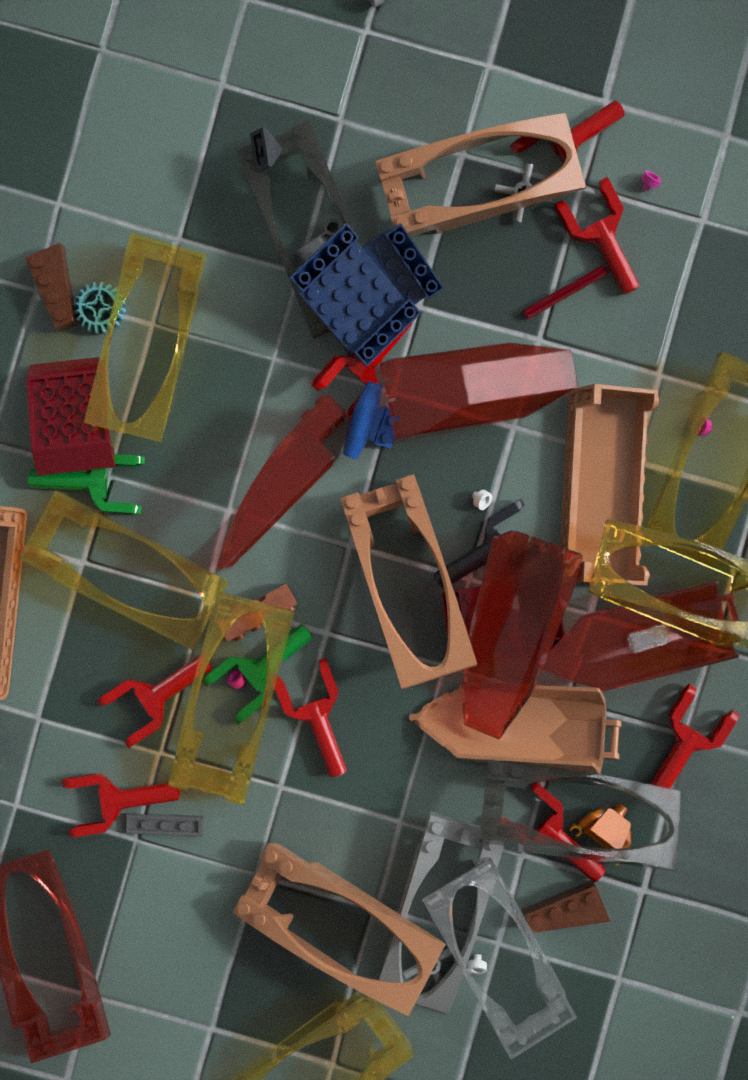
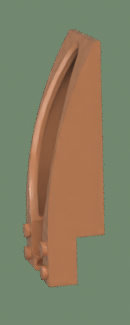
[375,113,586,237]
[340,474,477,689]
[233,843,446,1016]

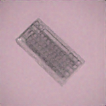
[627,624,670,653]

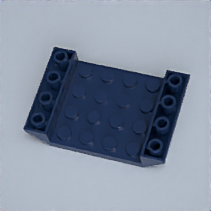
[289,223,421,367]
[344,223,444,356]

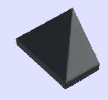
[250,127,283,173]

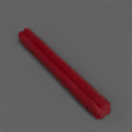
[523,265,609,319]

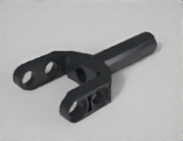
[434,499,550,589]

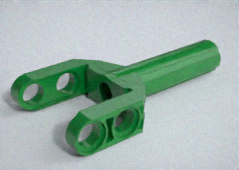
[27,454,145,514]
[202,623,313,725]

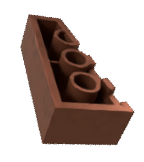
[25,242,78,332]
[216,583,298,642]
[522,881,611,933]

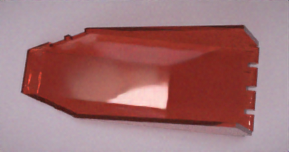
[380,342,578,444]
[462,530,584,740]

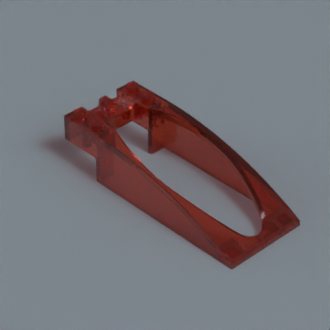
[217,394,347,571]
[0,850,111,1063]

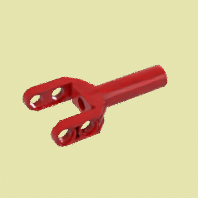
[510,100,625,179]
[554,177,640,295]
[311,323,412,421]
[97,654,212,749]
[272,657,347,777]
[647,683,739,800]
[61,773,180,838]
[495,778,606,883]

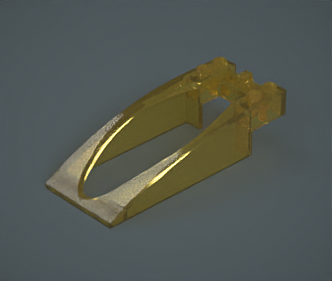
[84,232,207,442]
[643,351,748,563]
[19,490,229,650]
[588,519,748,648]
[168,592,295,806]
[231,991,415,1080]

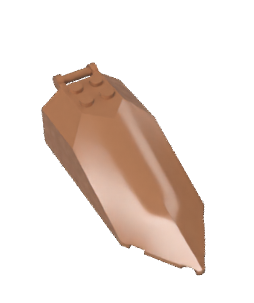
[409,682,622,775]

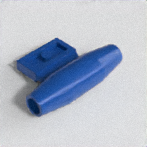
[343,381,404,459]

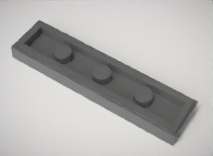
[125,813,204,837]

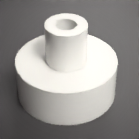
[472,490,492,510]
[467,954,487,974]

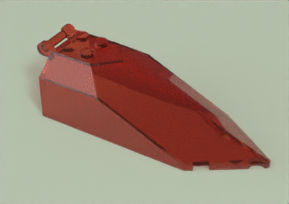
[539,579,744,692]

